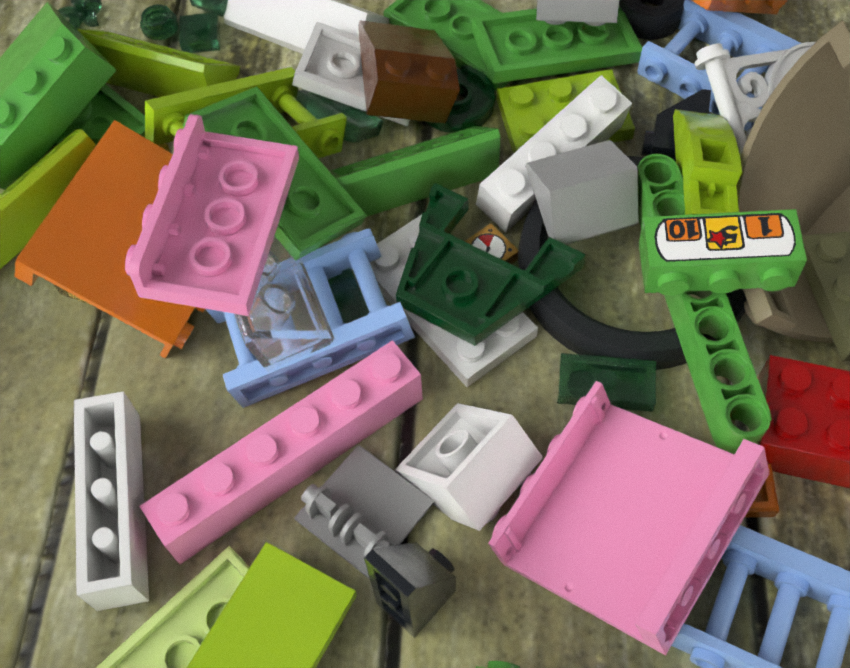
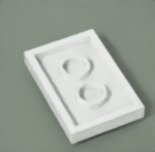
[292,21,410,127]

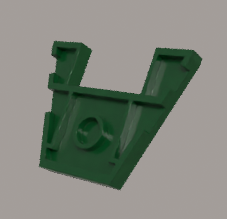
[395,183,586,346]

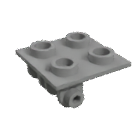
[294,444,434,579]

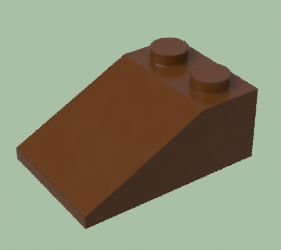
[358,20,460,124]

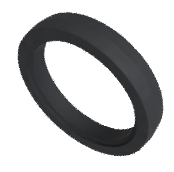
[518,156,747,371]

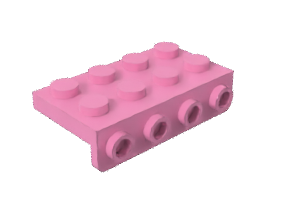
[125,114,299,316]

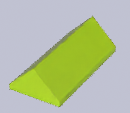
[76,28,240,97]
[0,129,96,269]

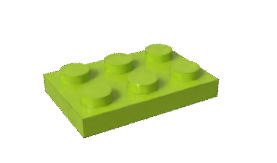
[496,69,635,154]

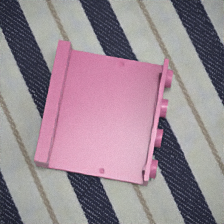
[488,381,769,656]

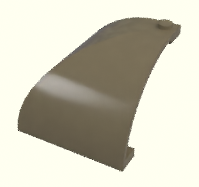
[736,20,850,343]

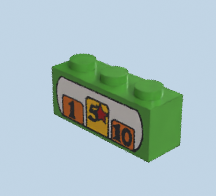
[639,209,807,296]

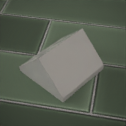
[525,140,639,245]

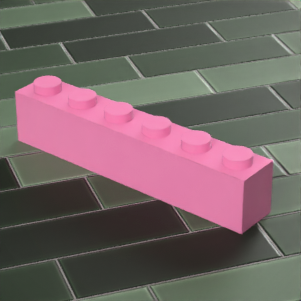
[139,340,423,564]

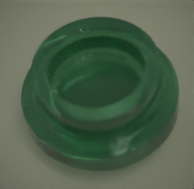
[140,4,179,40]

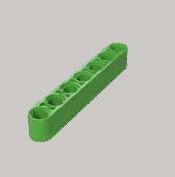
[637,154,771,454]

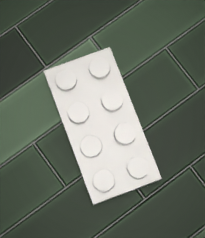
[370,215,538,387]

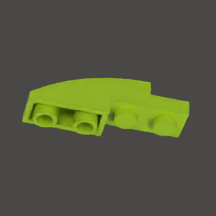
[673,109,742,215]

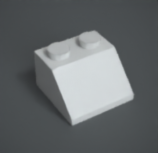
[395,403,543,531]

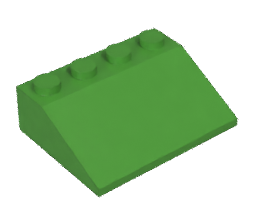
[0,2,117,190]

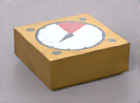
[465,223,518,264]

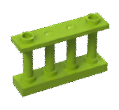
[145,67,347,159]

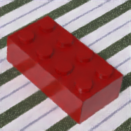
[757,355,850,489]

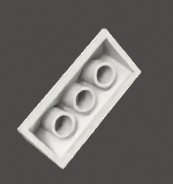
[224,0,389,54]

